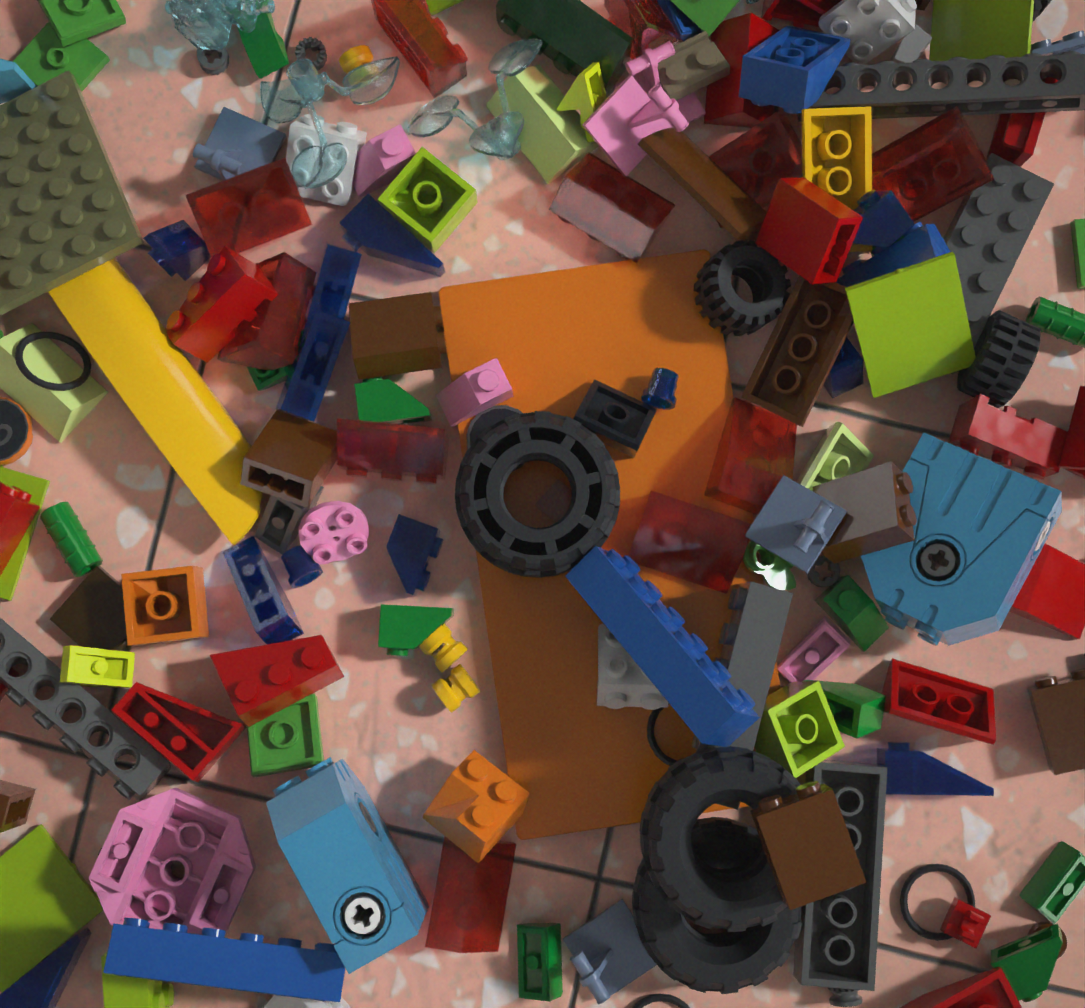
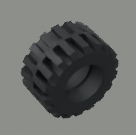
[694,240,791,336]
[957,310,1041,408]

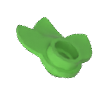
[743,541,796,590]

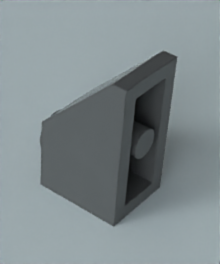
[255,486,324,555]

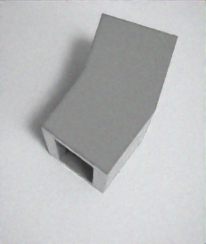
[890,24,932,63]

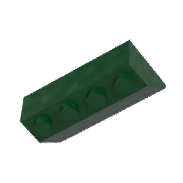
[496,0,633,96]

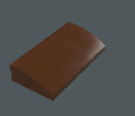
[638,128,767,241]
[741,275,853,427]

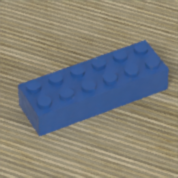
[565,546,760,747]
[103,917,345,1002]

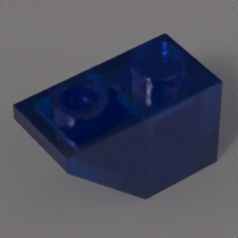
[852,189,915,247]
[143,220,215,281]
[386,514,444,596]

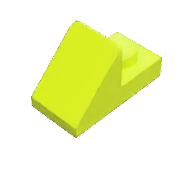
[557,62,607,142]
[60,645,135,688]

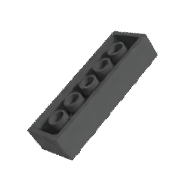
[943,153,1054,375]
[692,581,793,810]
[793,760,887,991]

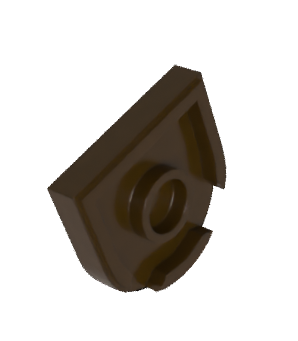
[50,566,127,650]

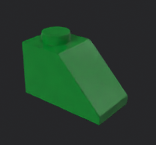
[354,376,432,430]
[814,575,889,652]
[378,604,454,656]
[804,680,886,739]
[991,923,1063,1002]

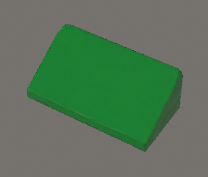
[1020,841,1085,924]
[517,923,563,1002]

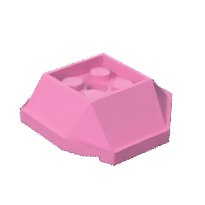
[88,787,256,935]

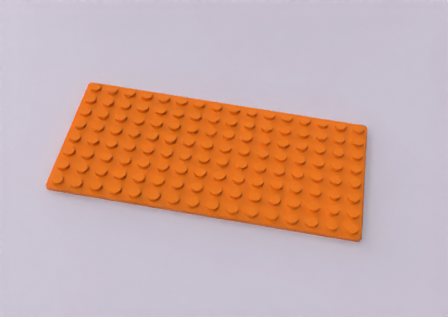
[439,249,781,840]

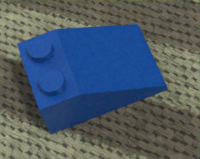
[739,25,851,114]

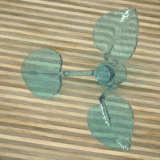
[407,39,543,160]
[260,56,400,189]

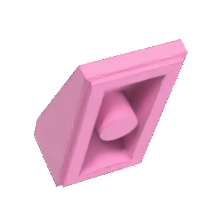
[777,616,851,683]

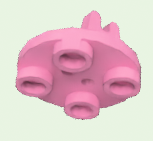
[298,501,369,565]

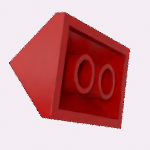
[704,13,779,130]
[881,658,996,745]

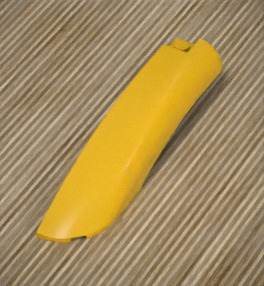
[48,258,263,545]

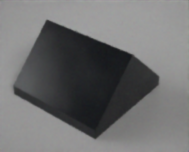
[573,379,657,458]

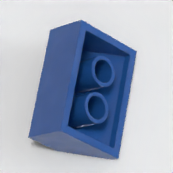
[835,222,951,287]

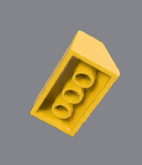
[802,106,872,252]

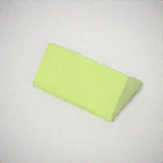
[486,65,599,184]
[0,323,108,442]
[796,422,874,491]

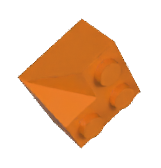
[121,565,209,646]
[423,750,530,863]

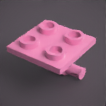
[614,41,706,128]
[582,75,689,177]

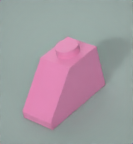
[352,124,416,198]
[435,358,513,427]

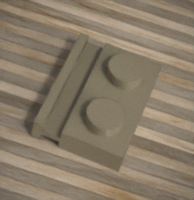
[658,31,730,101]

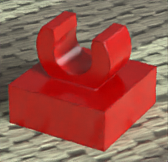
[940,897,991,949]

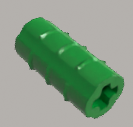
[1025,296,1085,348]
[40,501,103,577]

